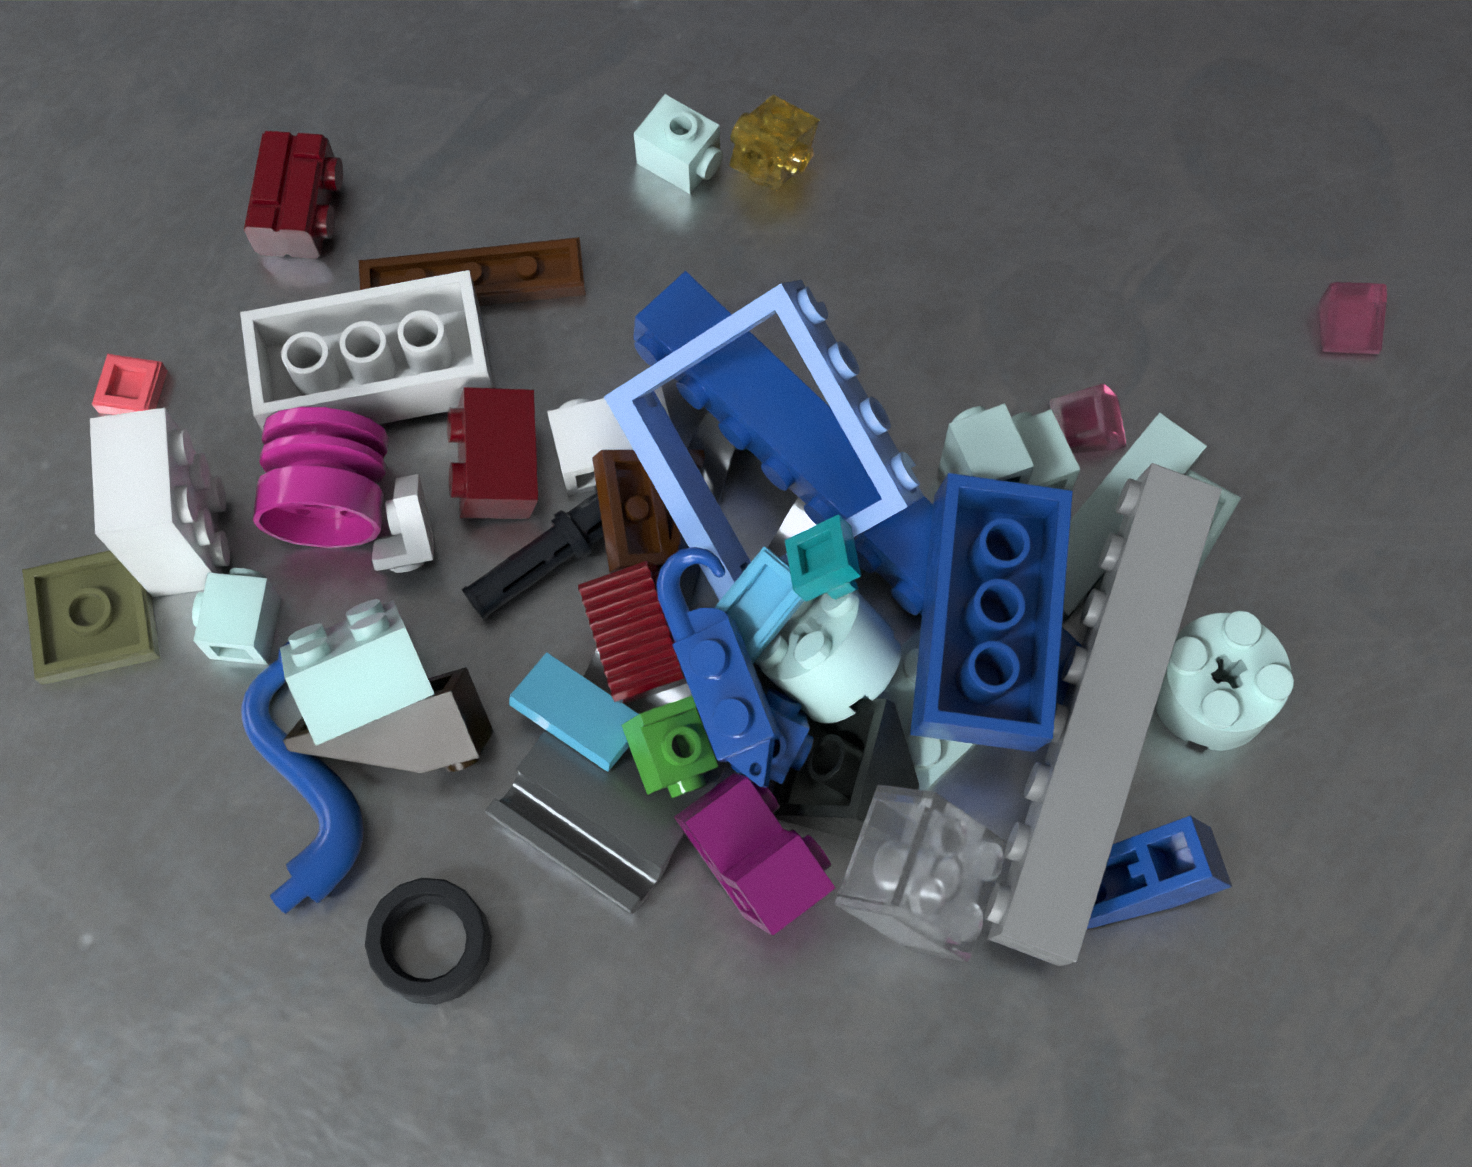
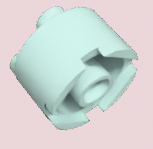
[755,590,901,723]
[1155,611,1294,751]

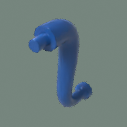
[241,641,364,914]

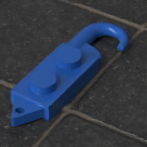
[656,547,782,787]

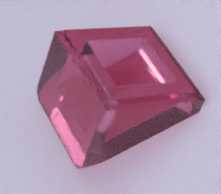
[1319,282,1387,354]
[1050,383,1126,453]

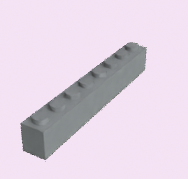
[985,463,1222,966]

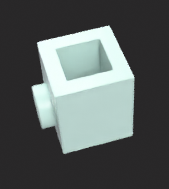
[634,94,723,195]
[192,568,281,665]

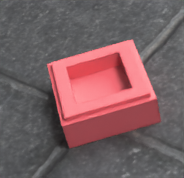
[92,354,168,415]

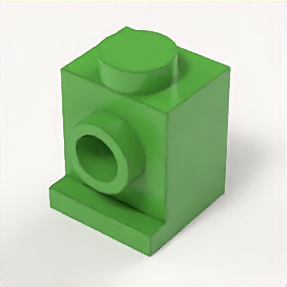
[621,695,718,798]

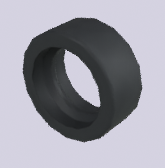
[365,878,492,1005]

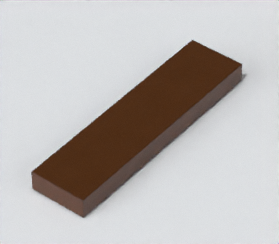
[358,237,586,306]

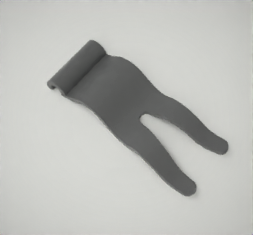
[485,411,816,914]

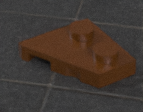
[592,449,705,573]

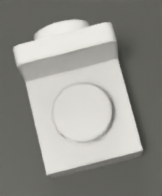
[372,474,435,573]

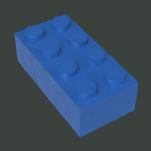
[910,473,1073,752]

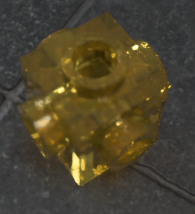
[729,94,820,191]

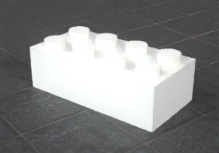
[240,270,494,431]

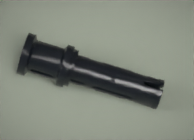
[461,485,604,620]

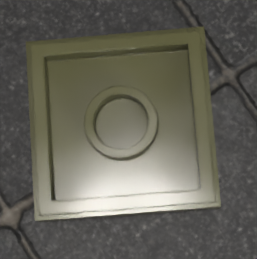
[22,550,161,685]

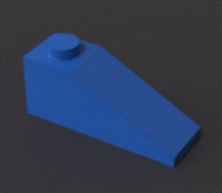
[1087,815,1232,929]

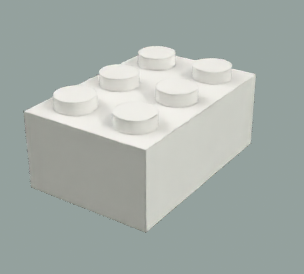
[90,407,230,598]

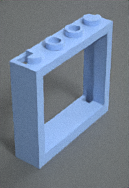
[604,280,924,601]

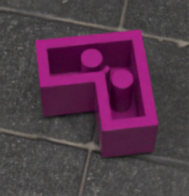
[674,773,835,936]

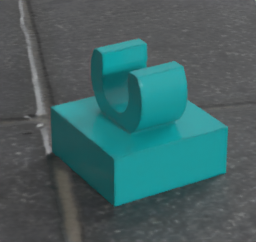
[785,514,861,602]

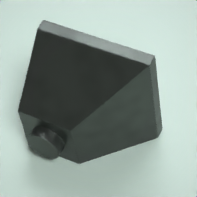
[773,699,919,844]

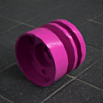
[253,407,389,548]

